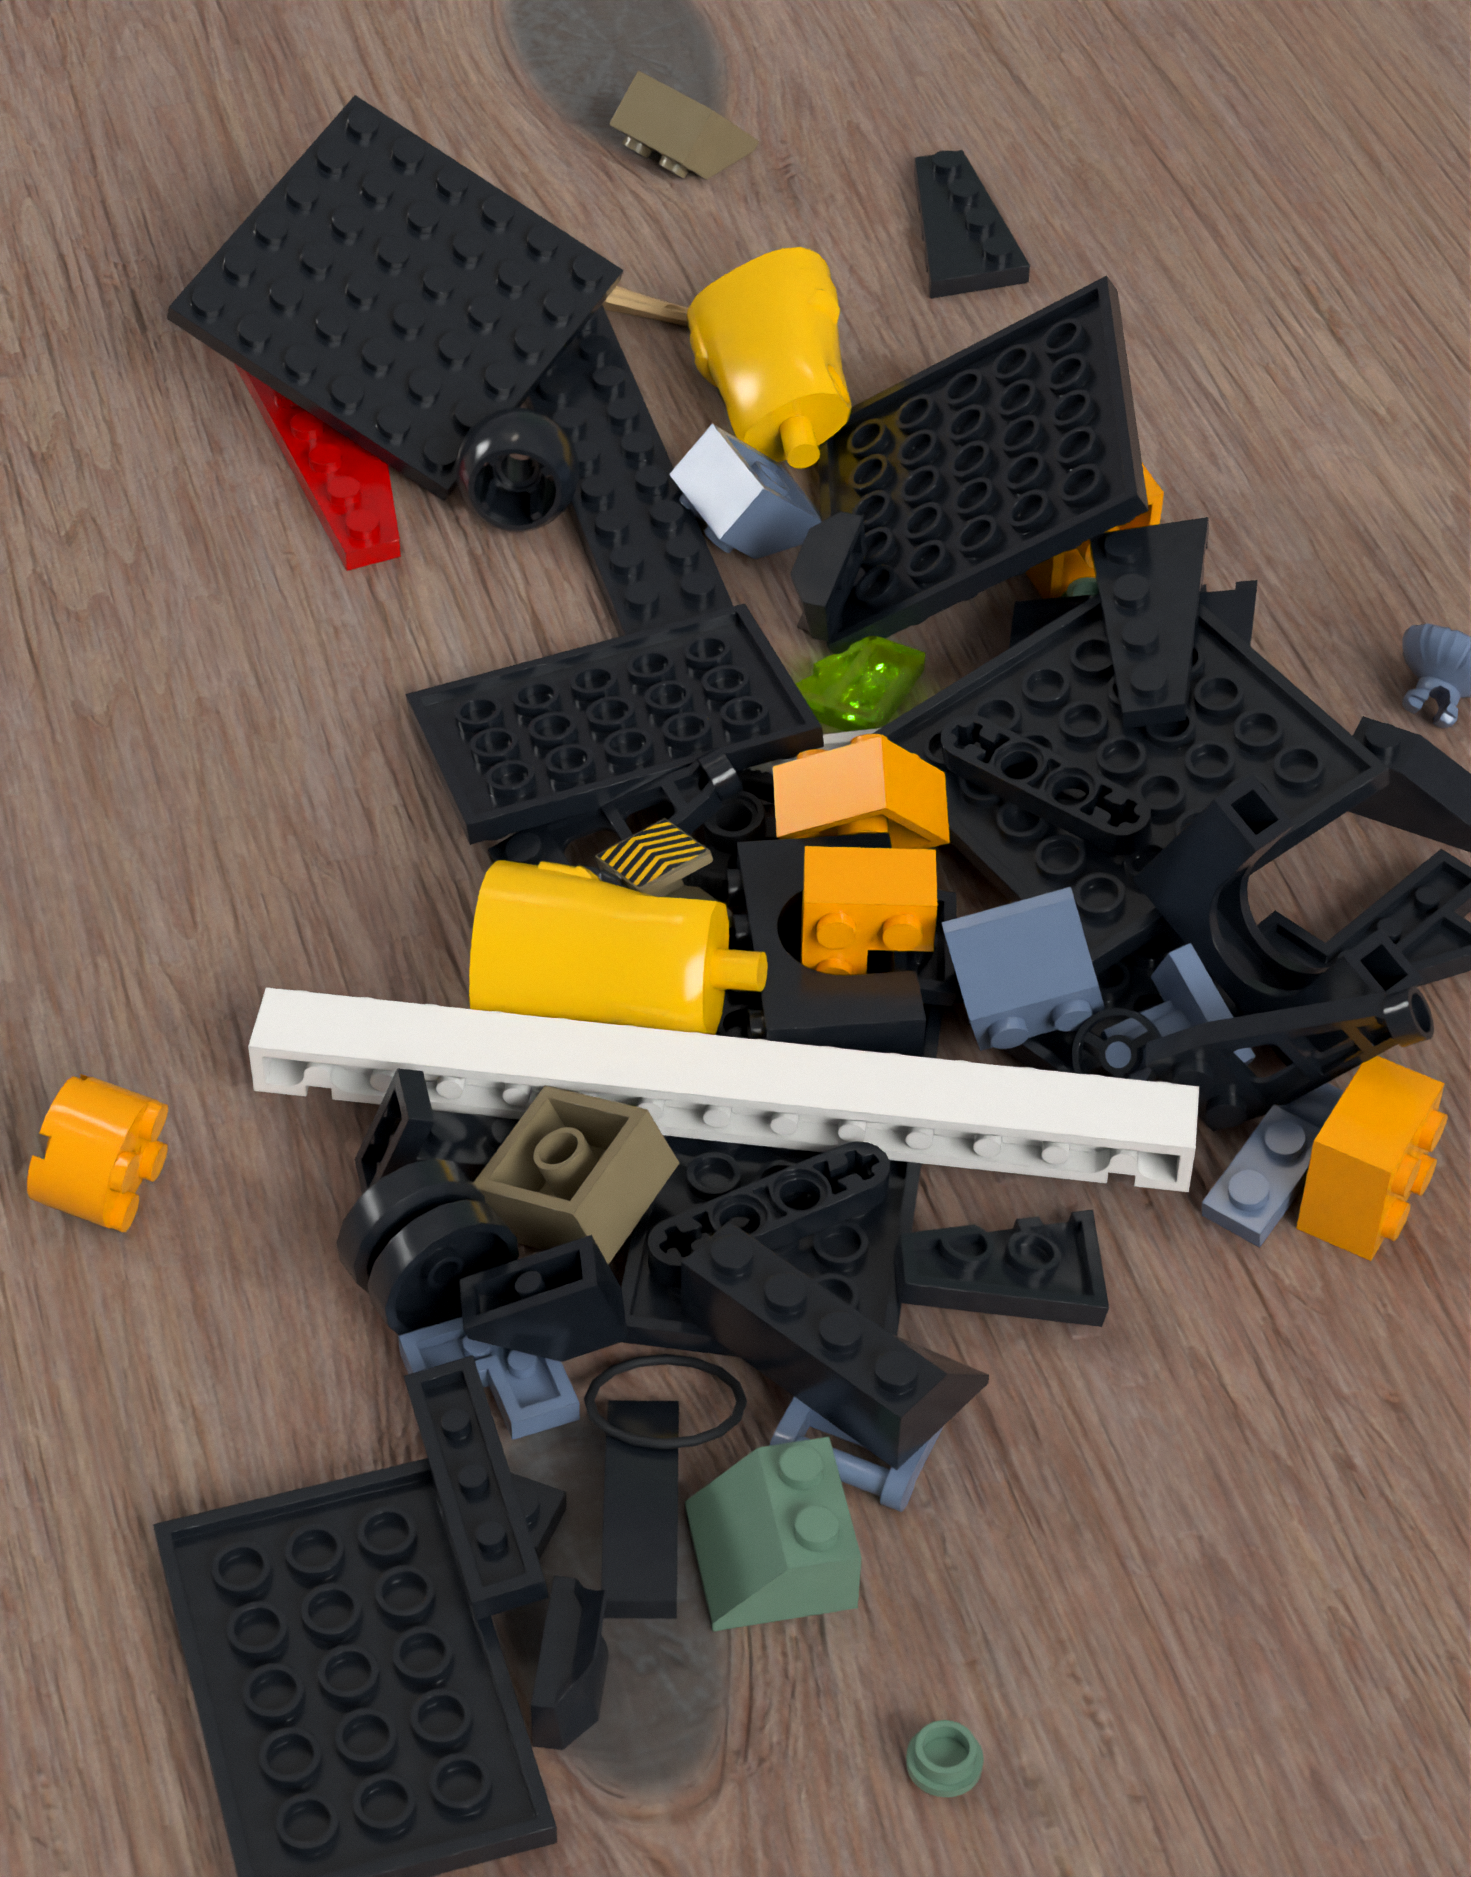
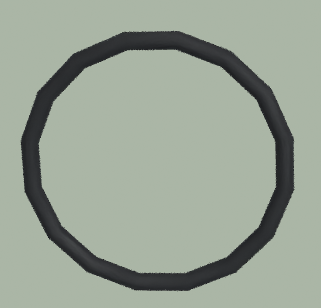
[584,1354,747,1449]

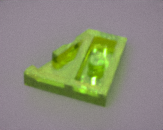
[795,636,926,732]

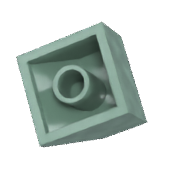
[685,1437,862,1632]

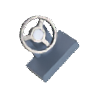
[1072,943,1256,1082]

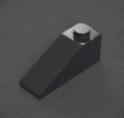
[1348,716,1471,852]

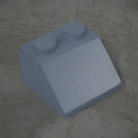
[669,424,822,559]
[942,887,1105,1051]

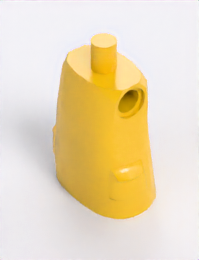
[687,247,852,469]
[469,860,768,1035]

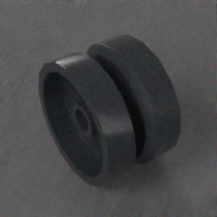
[336,1158,519,1335]

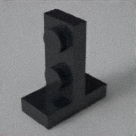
[354,1068,519,1195]

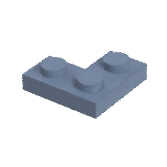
[398,1317,580,1440]

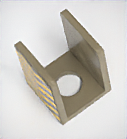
[595,818,734,926]

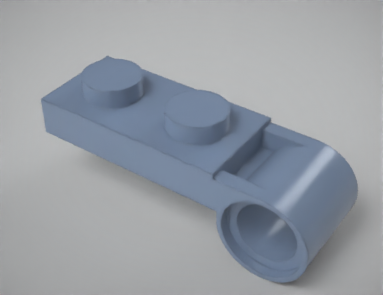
[1202,1083,1344,1248]

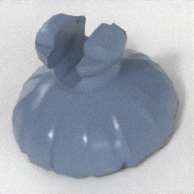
[1402,624,1471,729]

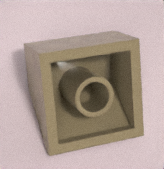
[609,70,760,180]

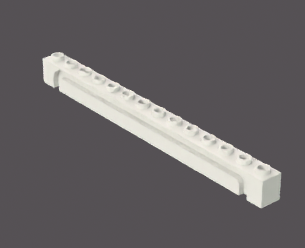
[248,988,1199,1192]

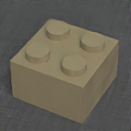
[474,1086,679,1265]

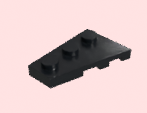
[894,1210,1109,1327]

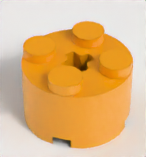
[27,1074,168,1232]

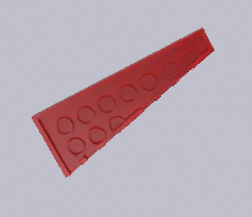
[234,364,401,571]

